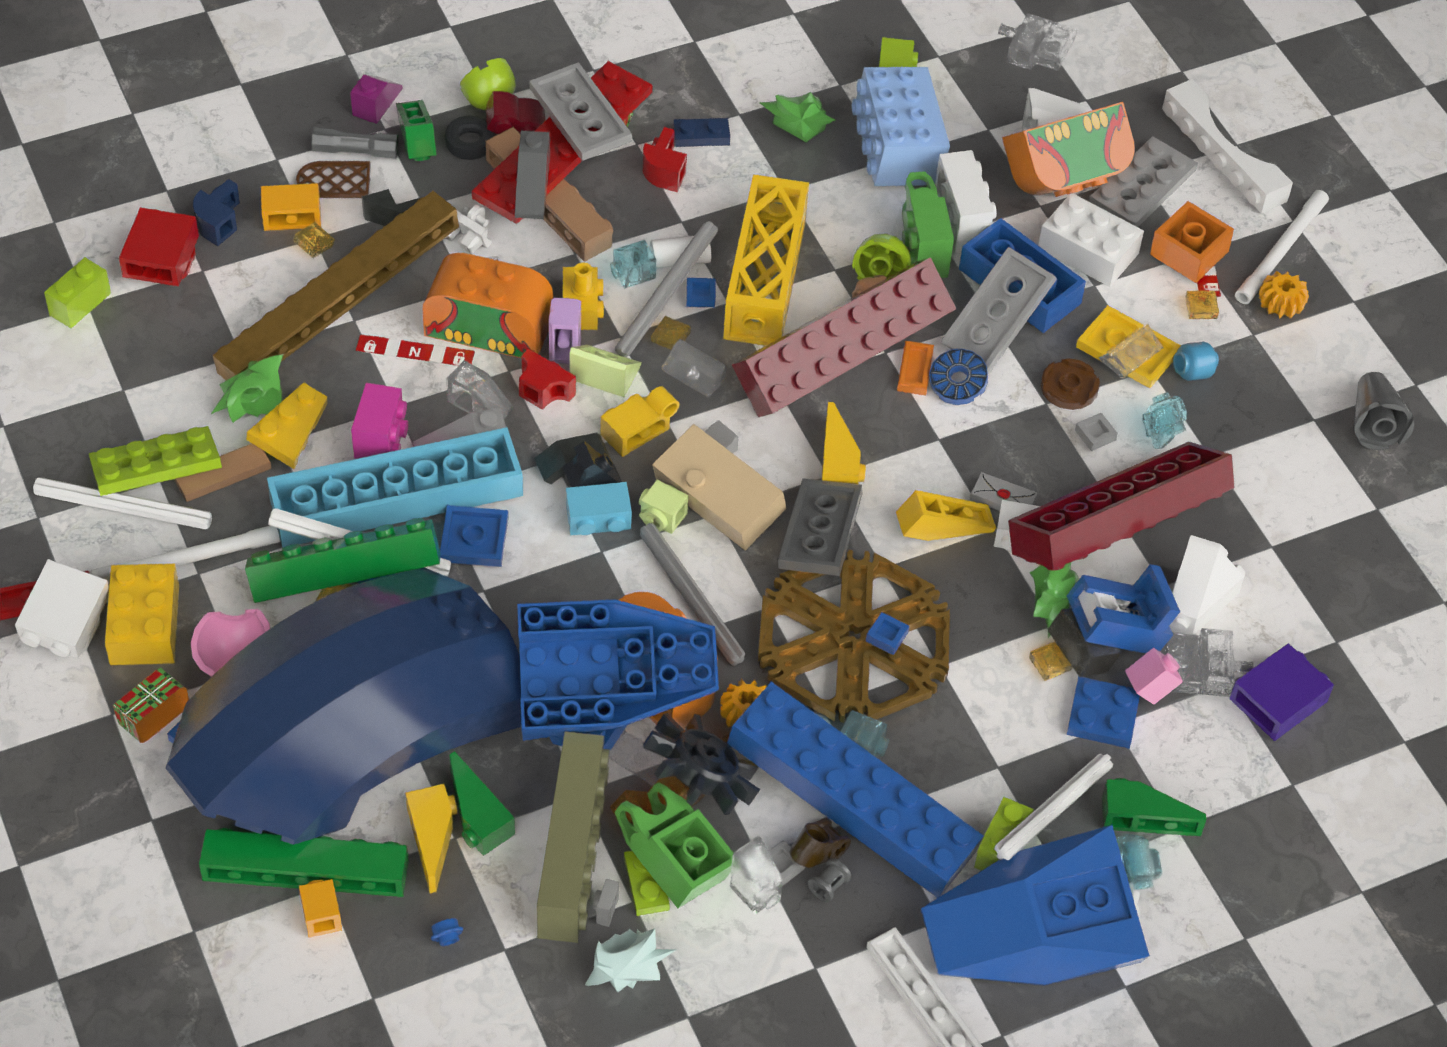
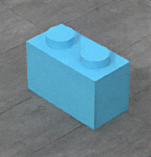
[566,482,632,536]

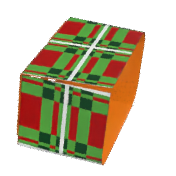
[113,667,189,743]

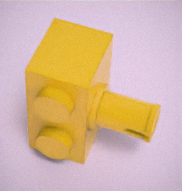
[563,262,604,330]

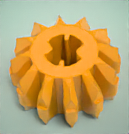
[1259,271,1309,319]
[720,678,767,728]

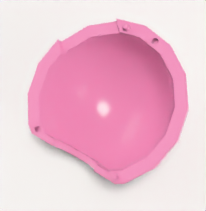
[191,609,271,677]

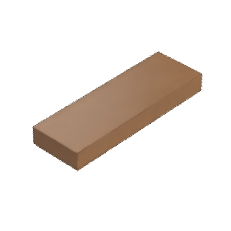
[174,444,271,502]

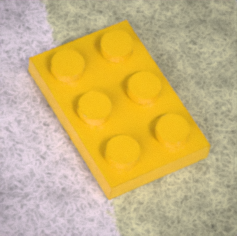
[1076,305,1181,388]

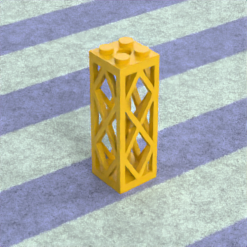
[723,174,809,346]

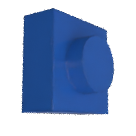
[686,278,716,308]
[866,612,909,655]

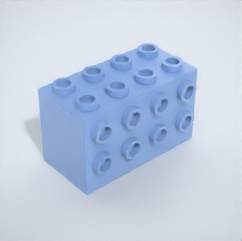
[852,67,950,186]

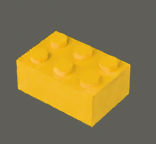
[105,563,179,665]

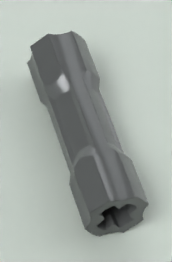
[312,127,399,159]

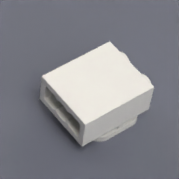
[15,559,109,659]

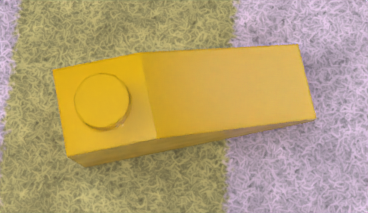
[822,402,866,484]
[896,490,996,541]
[405,784,457,893]

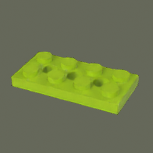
[88,426,222,496]

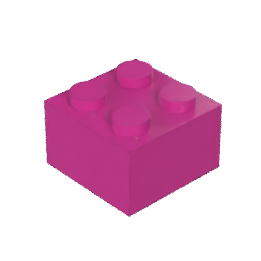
[351,383,408,459]

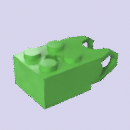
[902,171,954,278]
[615,782,740,909]

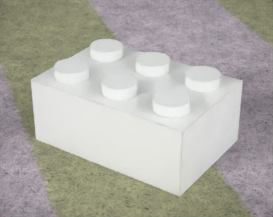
[935,150,997,254]
[1038,193,1144,287]

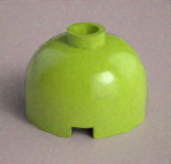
[460,58,516,110]
[852,233,911,280]

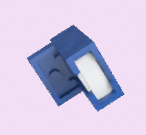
[1067,564,1181,654]

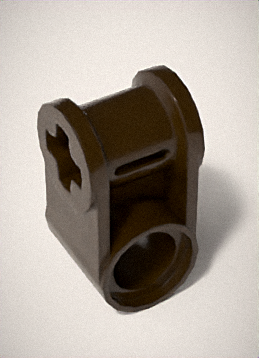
[789,817,851,868]

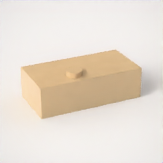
[652,424,786,551]

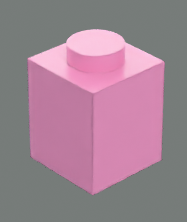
[1125,648,1183,704]

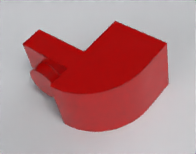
[643,127,687,192]

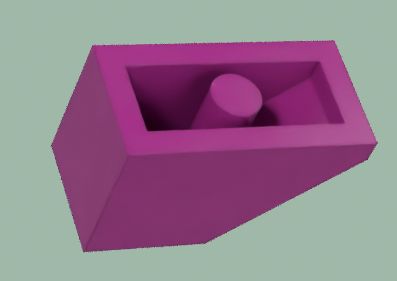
[350,74,403,124]

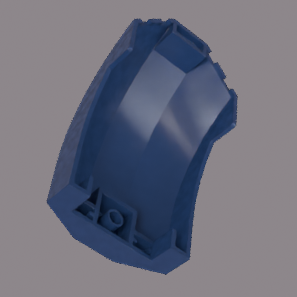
[165,567,522,845]

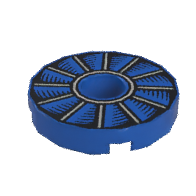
[929,349,988,405]

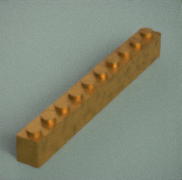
[213,191,459,380]

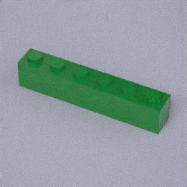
[245,518,441,603]
[199,828,409,897]

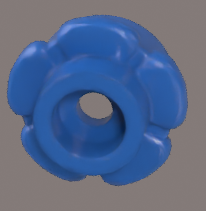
[431,918,463,946]

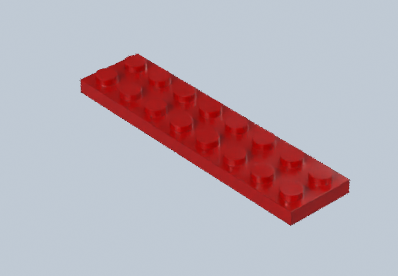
[472,61,653,224]

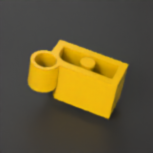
[600,386,680,457]

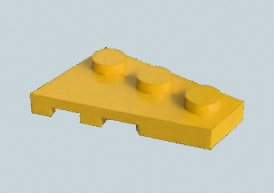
[246,383,327,469]

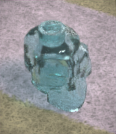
[1142,392,1188,449]
[1116,834,1162,890]

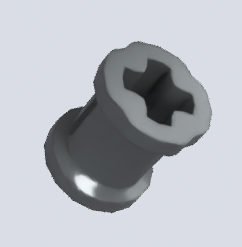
[808,858,851,902]

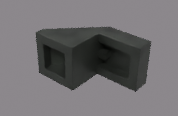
[362,189,422,226]
[534,432,610,485]

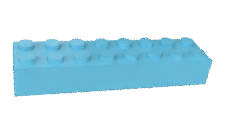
[267,427,523,548]

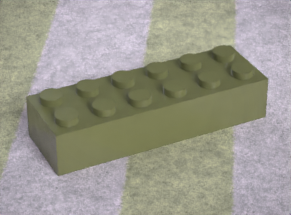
[537,731,610,943]

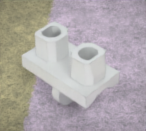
[445,205,492,254]

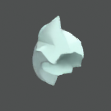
[585,928,677,992]

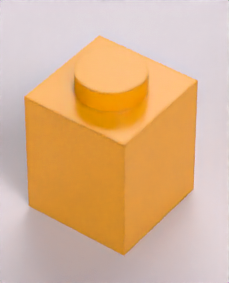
[299,879,342,938]

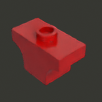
[519,349,576,410]

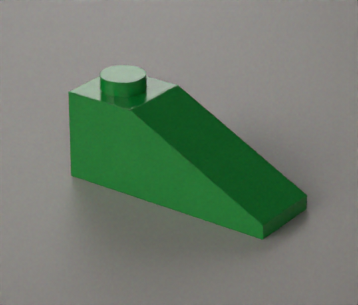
[396,100,437,161]
[449,751,515,856]
[1102,778,1207,837]

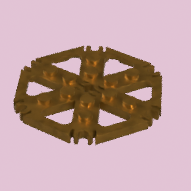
[758,549,950,724]

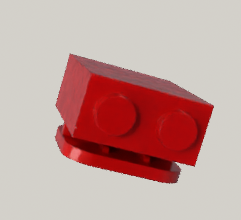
[119,207,199,287]

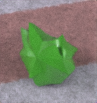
[759,92,835,143]
[211,354,283,423]
[1029,562,1080,638]

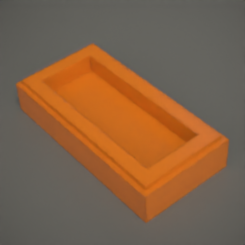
[897,341,934,396]

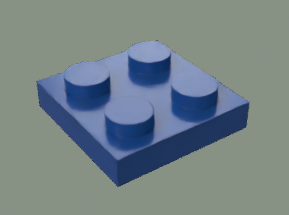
[440,505,509,567]
[1066,676,1140,749]

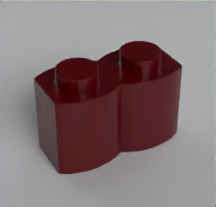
[486,91,546,135]

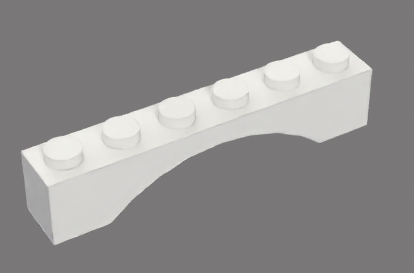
[1162,79,1293,214]

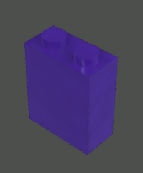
[1229,643,1334,741]

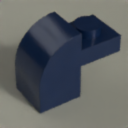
[193,179,240,246]

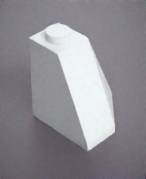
[1022,88,1091,131]
[1169,535,1245,637]

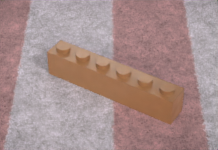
[486,127,613,262]

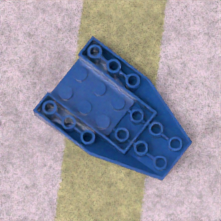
[517,599,719,741]
[921,825,1150,986]

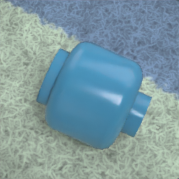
[1173,341,1219,381]

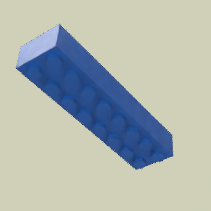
[727,682,984,898]

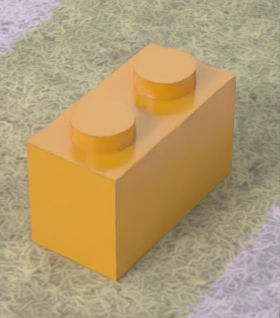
[261,183,321,231]

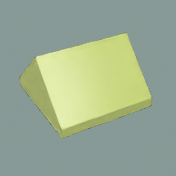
[570,345,642,397]

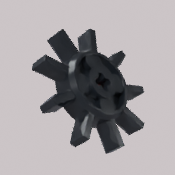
[643,713,760,815]

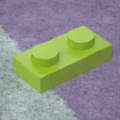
[624,851,670,916]

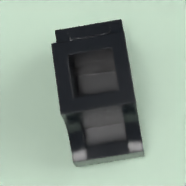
[563,441,622,487]

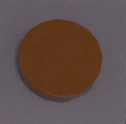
[1040,358,1100,410]

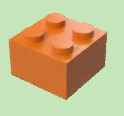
[1150,201,1234,283]

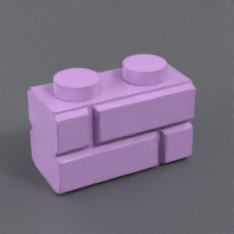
[549,298,581,364]

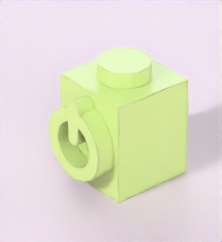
[639,480,689,534]

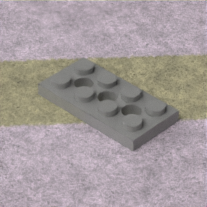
[529,62,632,161]
[1089,136,1198,227]
[941,247,1057,374]

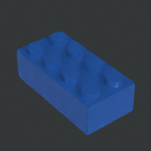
[959,218,1086,333]

